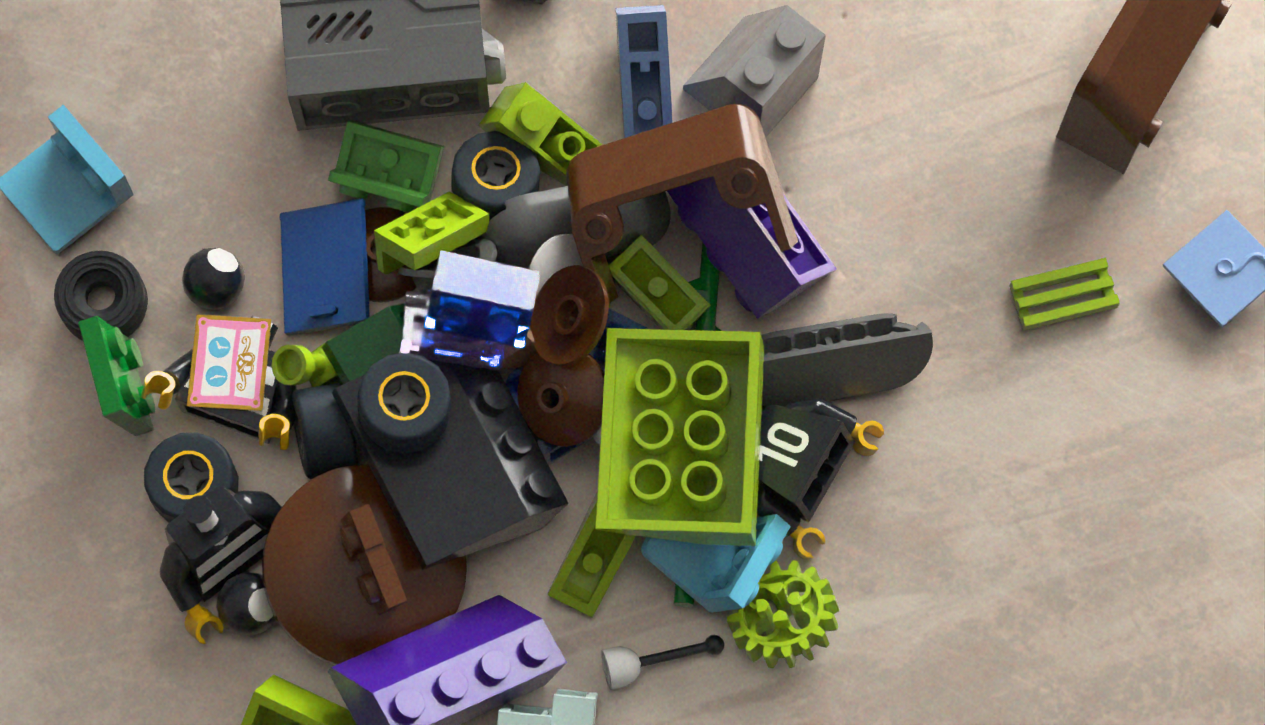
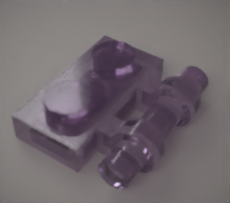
[399,289,506,371]

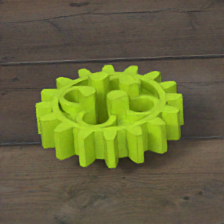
[726,560,839,669]

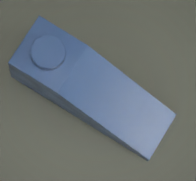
[615,5,673,138]

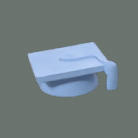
[1163,210,1265,328]

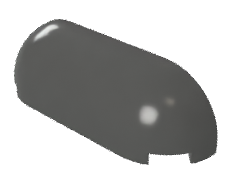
[478,186,671,271]
[761,313,933,407]

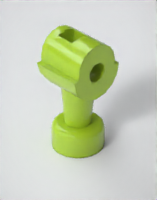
[272,339,343,387]

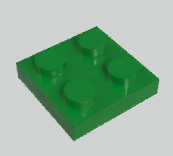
[78,316,155,436]

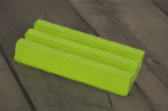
[1009,257,1120,331]

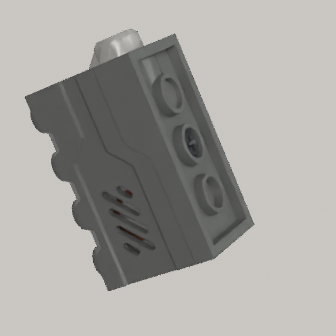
[280,0,506,131]

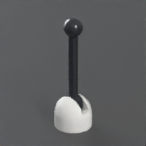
[601,635,725,690]

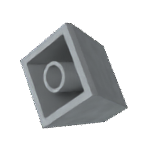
[683,5,826,138]

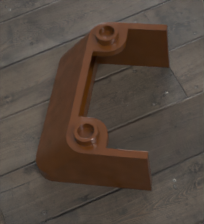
[1056,0,1232,174]
[566,103,798,304]

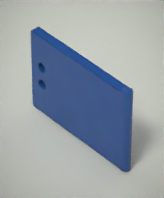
[279,198,370,336]

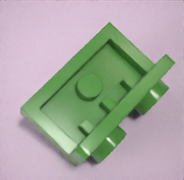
[328,120,444,212]

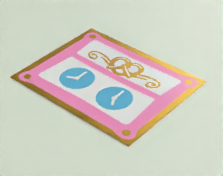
[187,314,271,411]

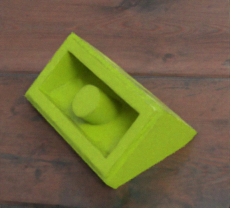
[609,235,711,330]

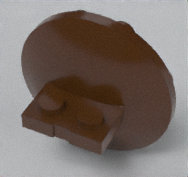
[262,465,467,665]

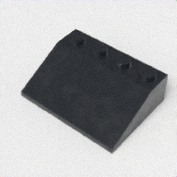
[332,330,569,570]

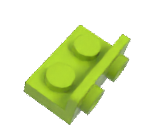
[374,191,489,274]

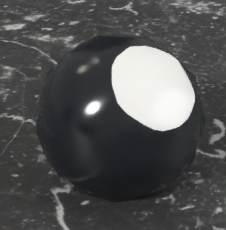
[182,248,245,309]
[216,572,276,636]

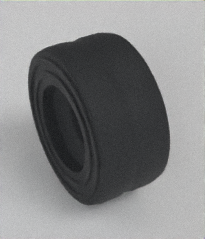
[54,251,148,341]

